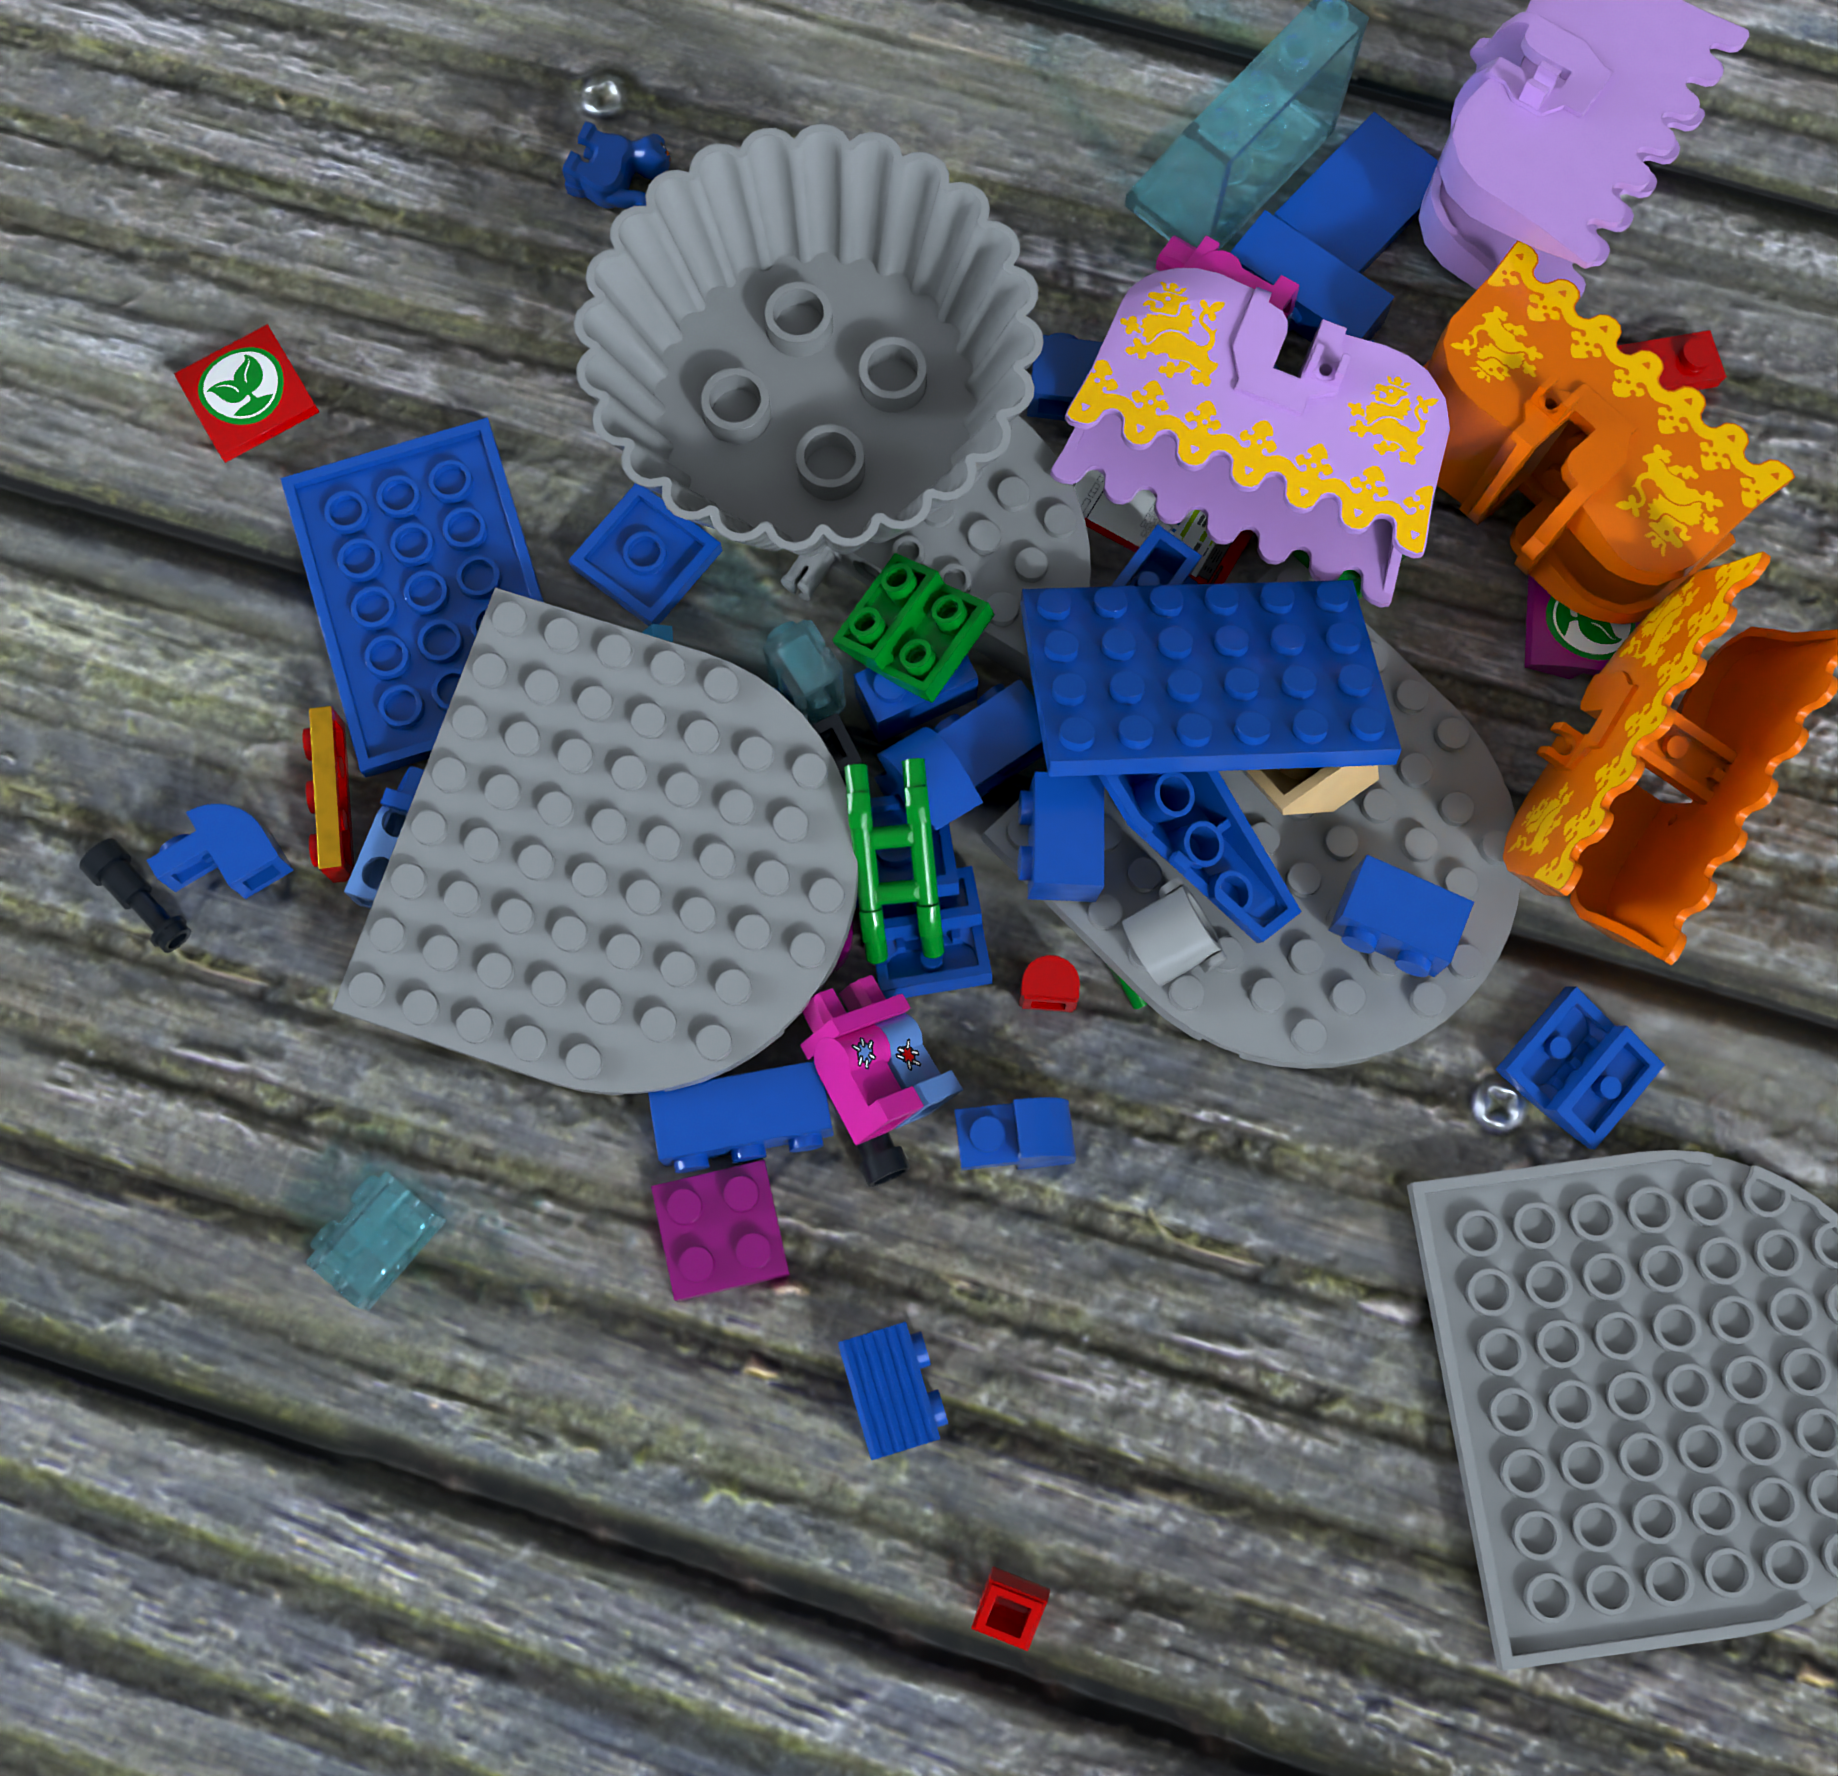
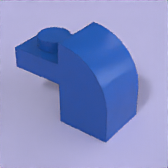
[874,727,983,831]
[146,804,294,899]
[954,1097,1076,1171]

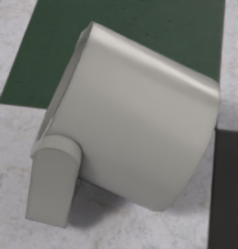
[1122,877,1227,986]

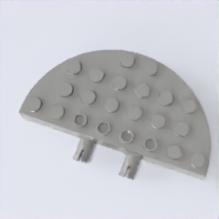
[781,415,1091,684]

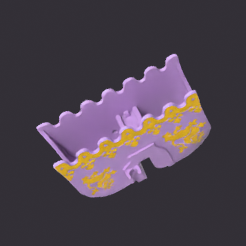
[1050,268,1450,608]

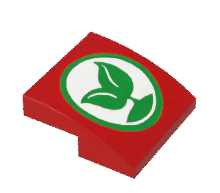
[174,324,319,463]

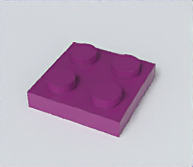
[651,1160,790,1302]

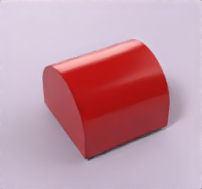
[1019,955,1080,1012]
[971,1566,1050,1651]

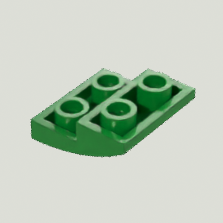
[832,553,995,703]

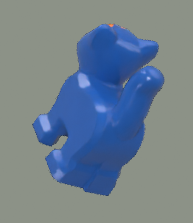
[562,121,671,209]

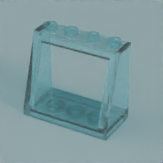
[1124,0,1369,250]

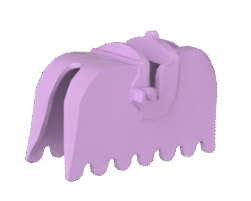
[1418,0,1749,297]

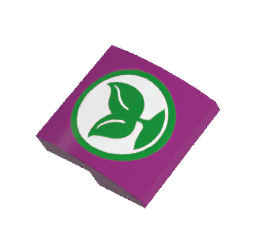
[1524,574,1642,679]

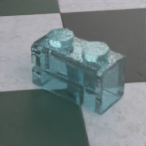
[763,619,846,725]
[306,1171,447,1311]

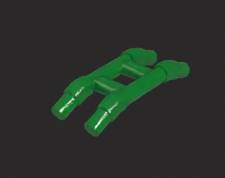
[844,758,945,964]

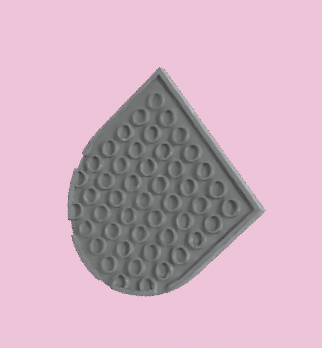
[981,554,1521,1069]
[332,588,858,1095]
[1407,1150,1838,1671]

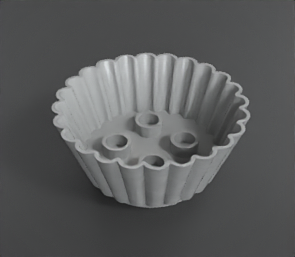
[574,124,1044,557]

